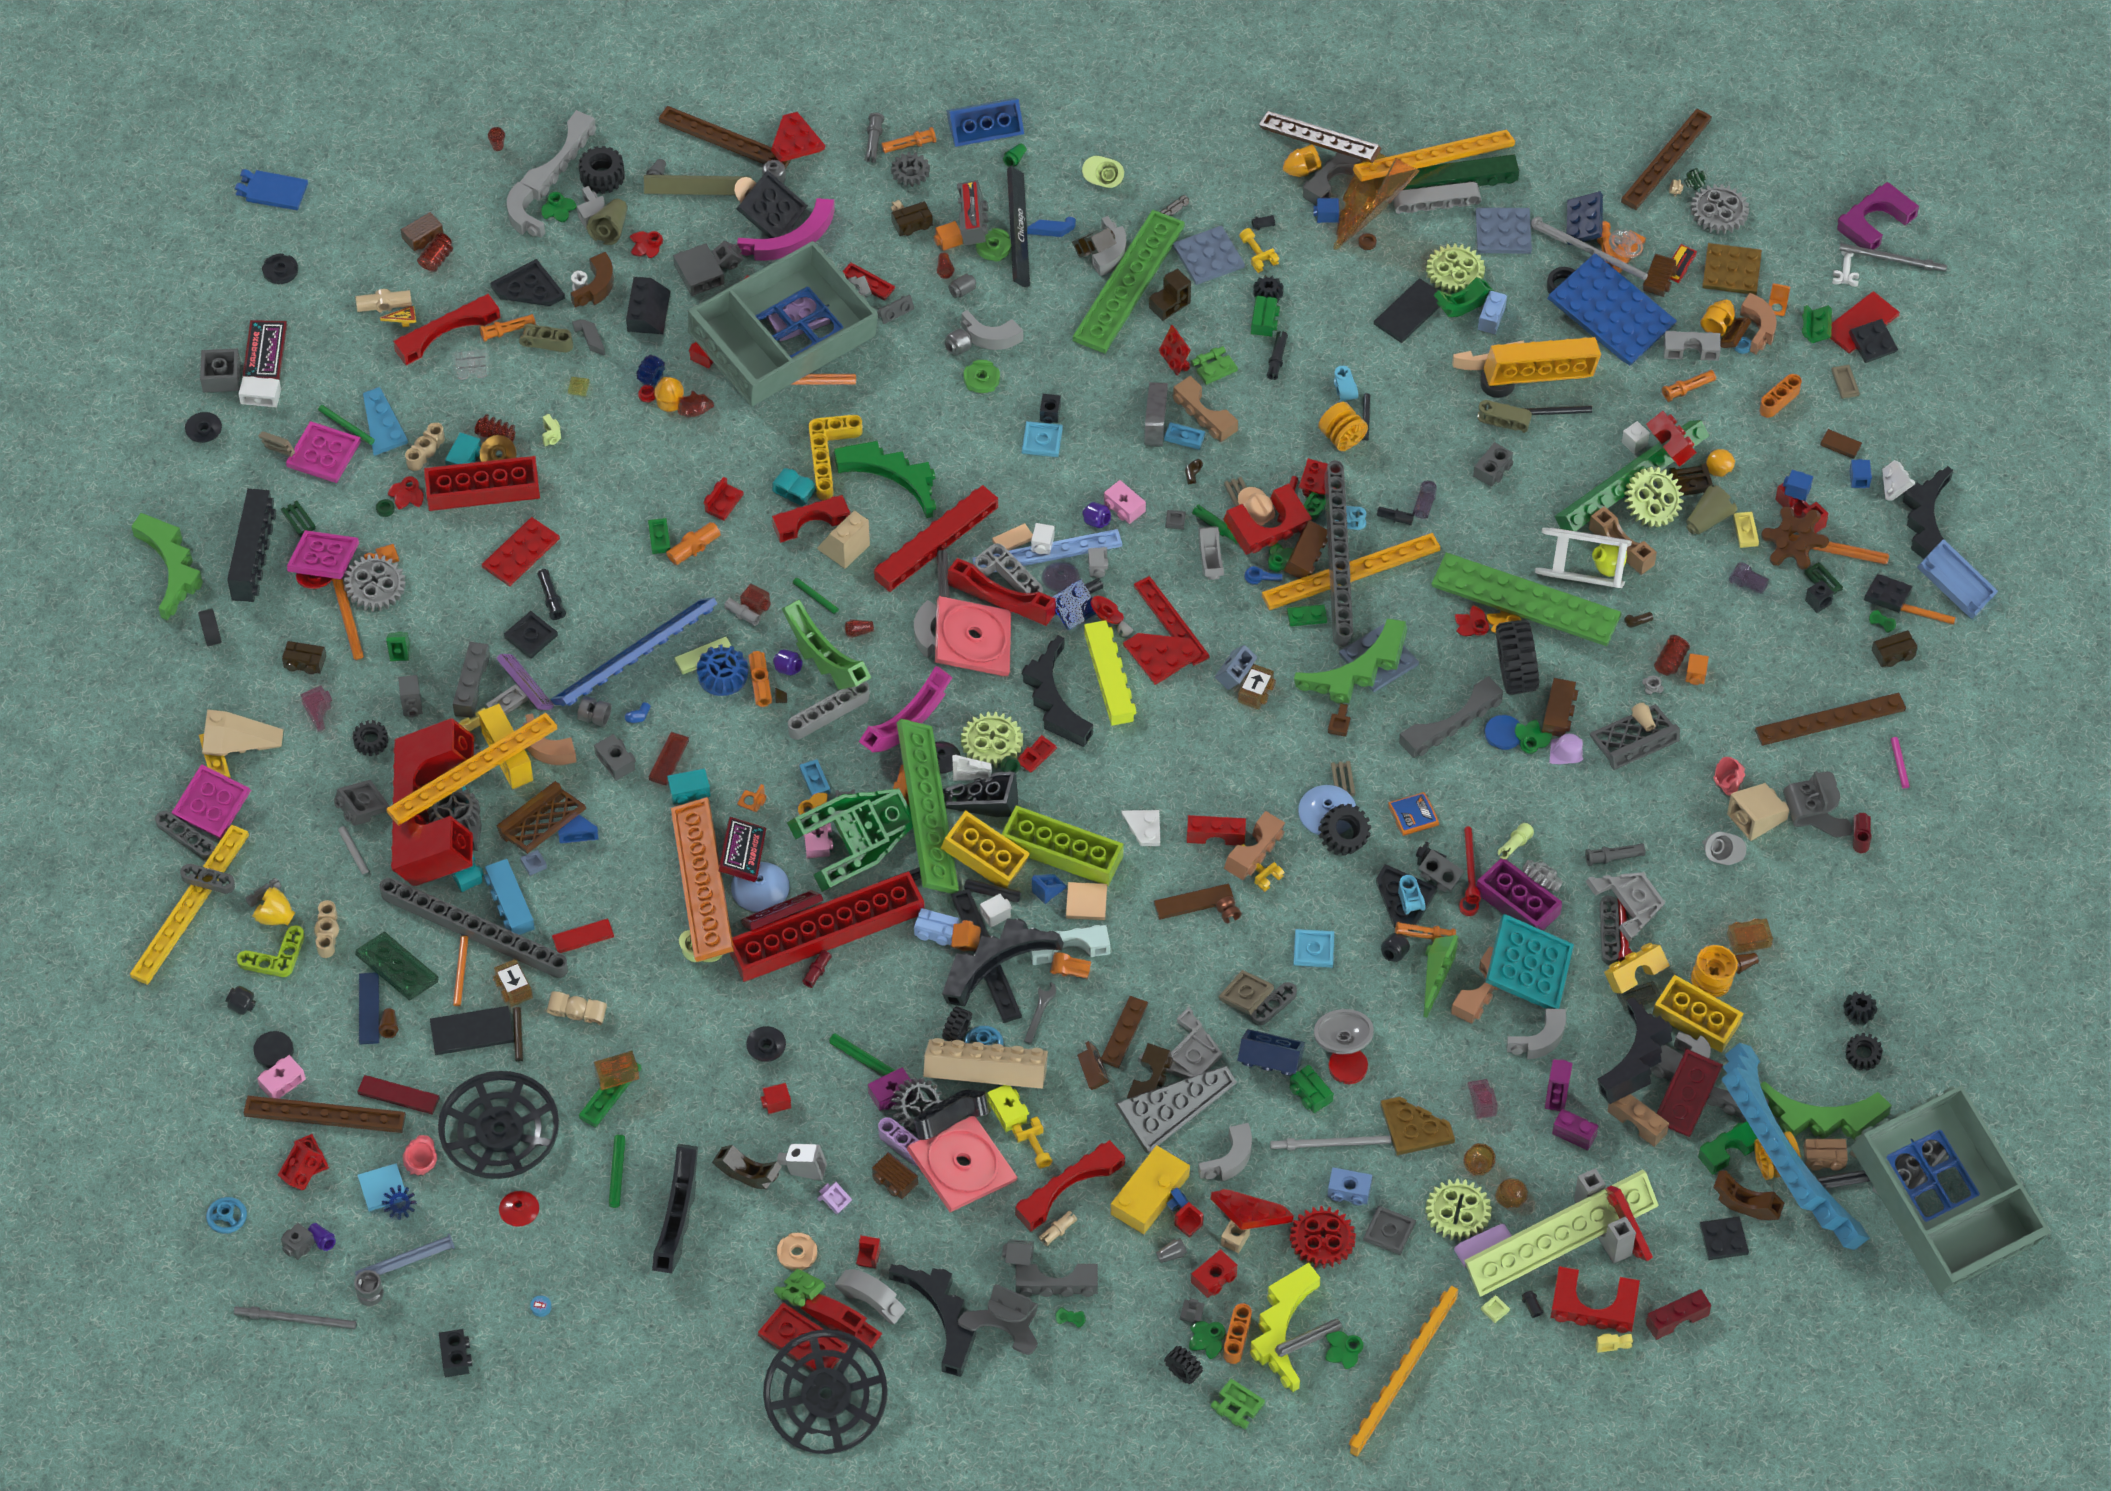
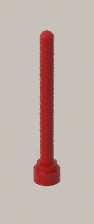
[1464,826,1481,904]
[1617,898,1633,962]

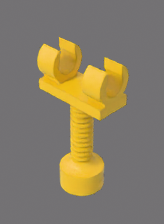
[1239,228,1280,273]
[1241,844,1285,892]
[1012,1116,1053,1169]

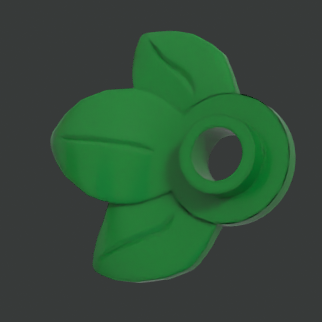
[541,192,577,222]
[1268,543,1294,572]
[1515,719,1552,754]
[1189,1321,1226,1359]
[1325,1331,1363,1369]

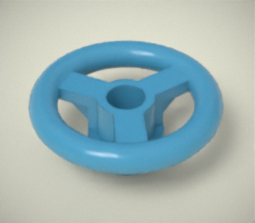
[964,1026,1004,1045]
[206,1197,247,1234]

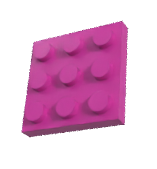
[286,421,361,483]
[287,530,359,579]
[172,764,251,839]

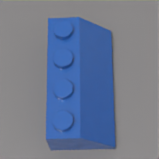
[946,98,1024,147]

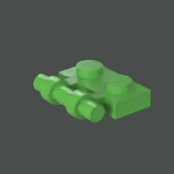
[1191,346,1238,385]
[774,1269,826,1307]
[1211,1379,1265,1429]

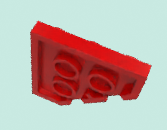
[771,112,826,162]
[1123,633,1202,685]
[1210,1189,1294,1230]

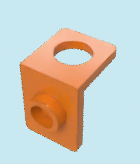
[1769,283,1790,316]
[737,784,766,812]

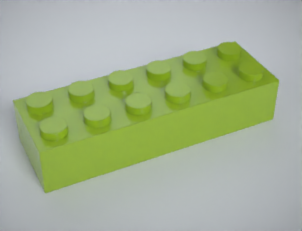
[1002,805,1124,886]

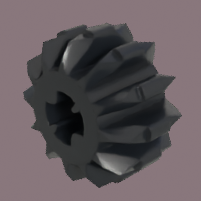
[1253,275,1284,303]
[1843,991,1877,1025]

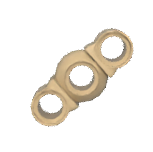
[405,423,445,471]
[314,900,339,958]
[547,991,607,1025]

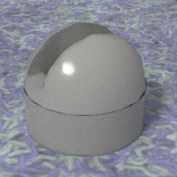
[1117,620,1134,637]

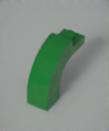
[1434,277,1495,317]

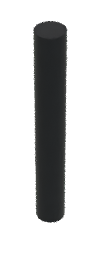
[1362,393,1371,441]

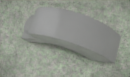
[507,182,545,238]
[1092,216,1126,276]
[961,310,1023,350]
[914,600,937,658]
[1506,1009,1566,1059]
[1198,1123,1252,1181]
[834,1269,906,1325]

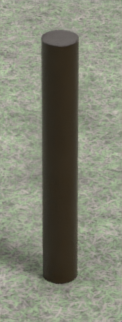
[513,1007,523,1062]

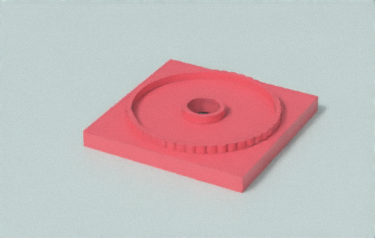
[935,596,1011,676]
[907,1116,1018,1212]

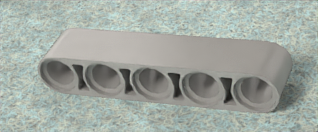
[1392,182,1482,214]
[788,681,870,740]

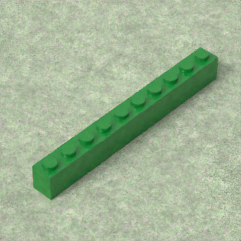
[1554,420,1709,531]

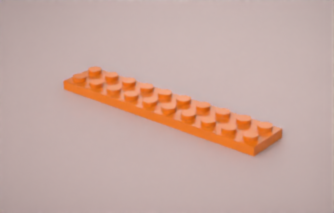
[671,797,734,962]

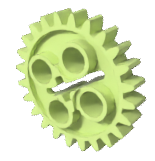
[1426,243,1485,294]
[1624,467,1684,528]
[961,712,1023,768]
[1425,1179,1492,1241]

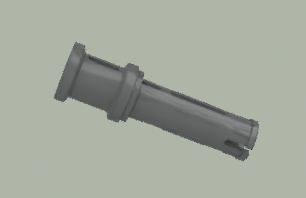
[865,112,884,163]
[1585,843,1646,866]

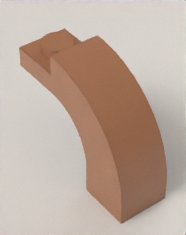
[1740,293,1776,354]
[523,713,577,765]

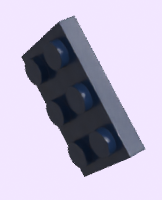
[1566,191,1603,245]

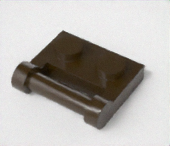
[1669,463,1713,496]

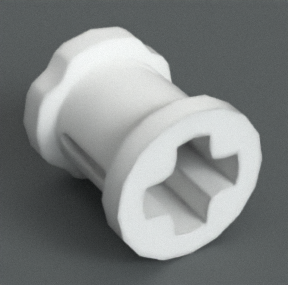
[571,271,588,291]

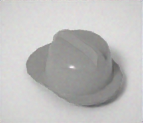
[1702,832,1746,865]

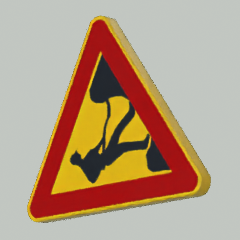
[380,306,416,328]

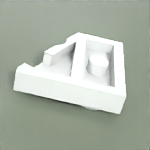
[1882,460,1915,501]
[953,755,992,781]
[1122,810,1160,846]

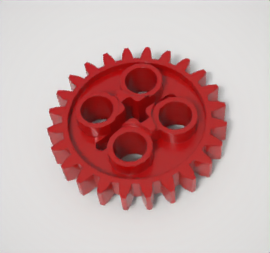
[1290,1206,1356,1269]

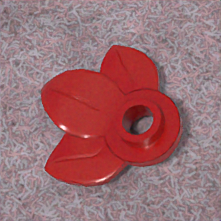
[630,231,663,258]
[388,476,424,510]
[1455,605,1489,636]

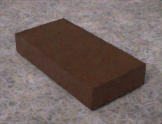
[1720,317,1751,348]
[1820,429,1862,459]

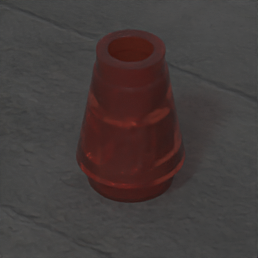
[488,127,505,151]
[937,252,955,279]
[845,619,874,638]

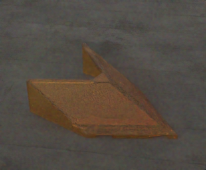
[1333,153,1420,250]

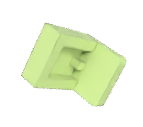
[542,414,561,447]

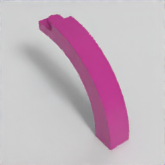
[737,198,835,261]
[859,666,953,752]

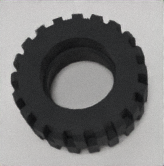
[1496,619,1539,695]

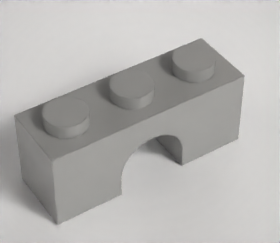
[1664,331,1721,361]

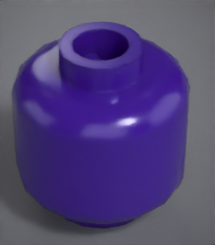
[1082,502,1111,528]
[773,649,803,676]

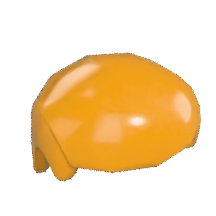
[1706,449,1735,477]

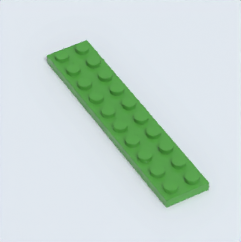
[1073,210,1185,354]
[1432,552,1621,646]
[897,719,959,894]

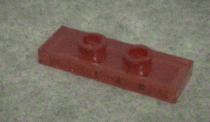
[648,732,689,786]

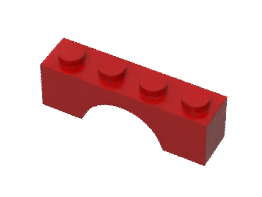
[772,495,850,543]

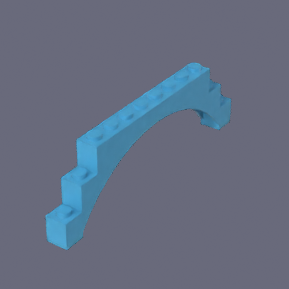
[1722,1043,1870,1250]

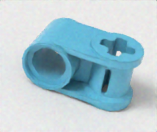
[1334,366,1358,402]
[1334,504,1366,530]
[1398,875,1425,915]

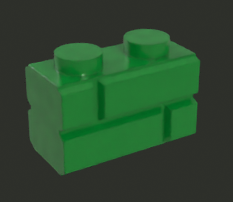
[1251,296,1280,337]
[1289,1065,1334,1113]

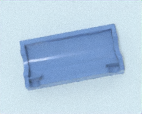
[1917,539,1998,618]

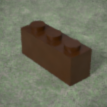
[1283,520,1328,579]
[1542,678,1579,737]

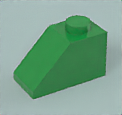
[386,632,410,661]

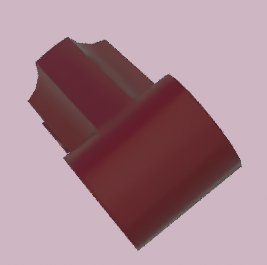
[1852,813,1872,853]

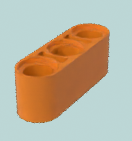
[1759,374,1802,418]
[1224,1303,1252,1364]

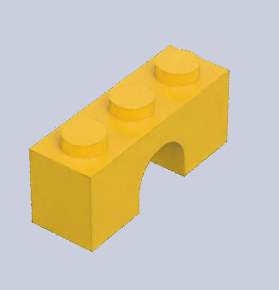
[1604,943,1670,994]

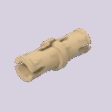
[1039,1211,1077,1246]

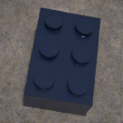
[1237,1029,1305,1075]

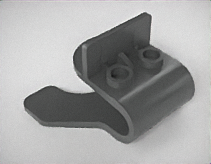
[1783,771,1852,837]
[958,1284,1038,1355]

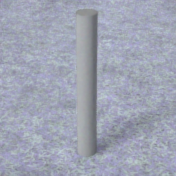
[338,826,369,875]

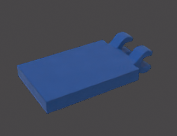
[235,169,308,210]

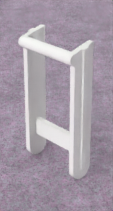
[1535,527,1632,588]

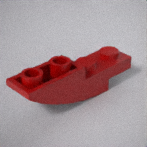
[801,1294,882,1349]

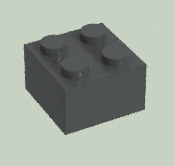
[200,348,241,393]

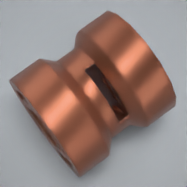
[1216,896,1242,924]

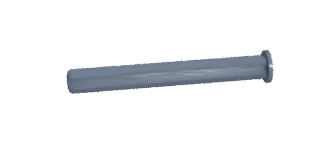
[355,1234,455,1276]

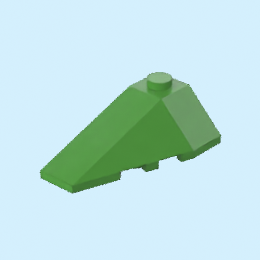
[1423,935,1458,1018]

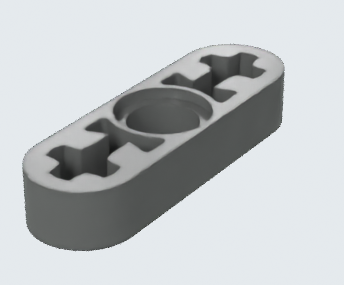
[180,864,235,894]
[1251,982,1297,1025]

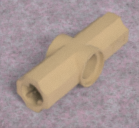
[356,289,412,313]

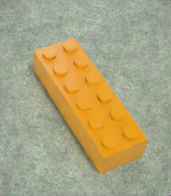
[1483,337,1601,386]

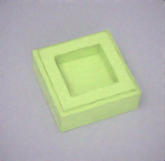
[1481,1295,1510,1323]

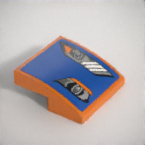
[1388,792,1439,836]

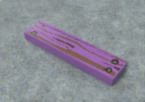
[497,654,554,710]

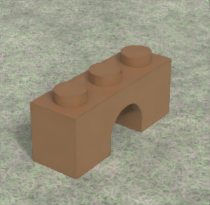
[1607,1094,1669,1147]

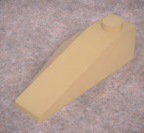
[202,710,283,756]

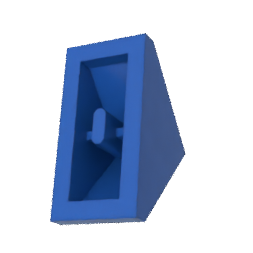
[558,815,599,843]
[1032,874,1067,904]

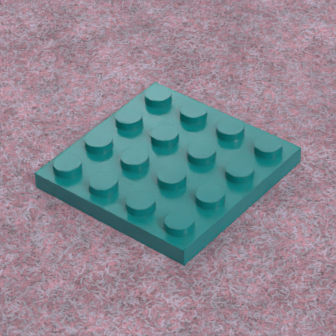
[1485,914,1574,1009]

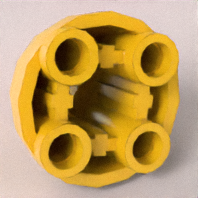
[252,887,296,926]

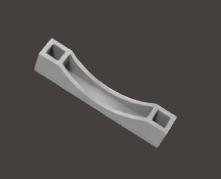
[520,110,596,200]

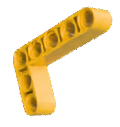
[809,415,863,501]

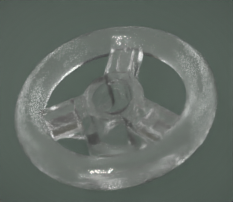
[1609,230,1643,258]

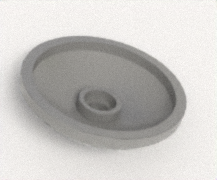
[1314,1009,1374,1054]

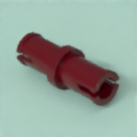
[802,950,832,988]

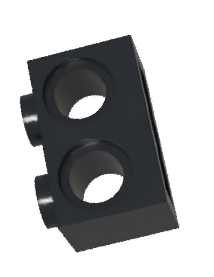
[439,1329,473,1378]

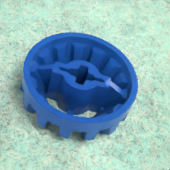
[697,644,748,696]

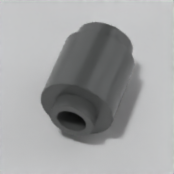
[948,273,976,298]

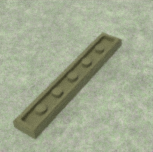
[644,175,751,195]

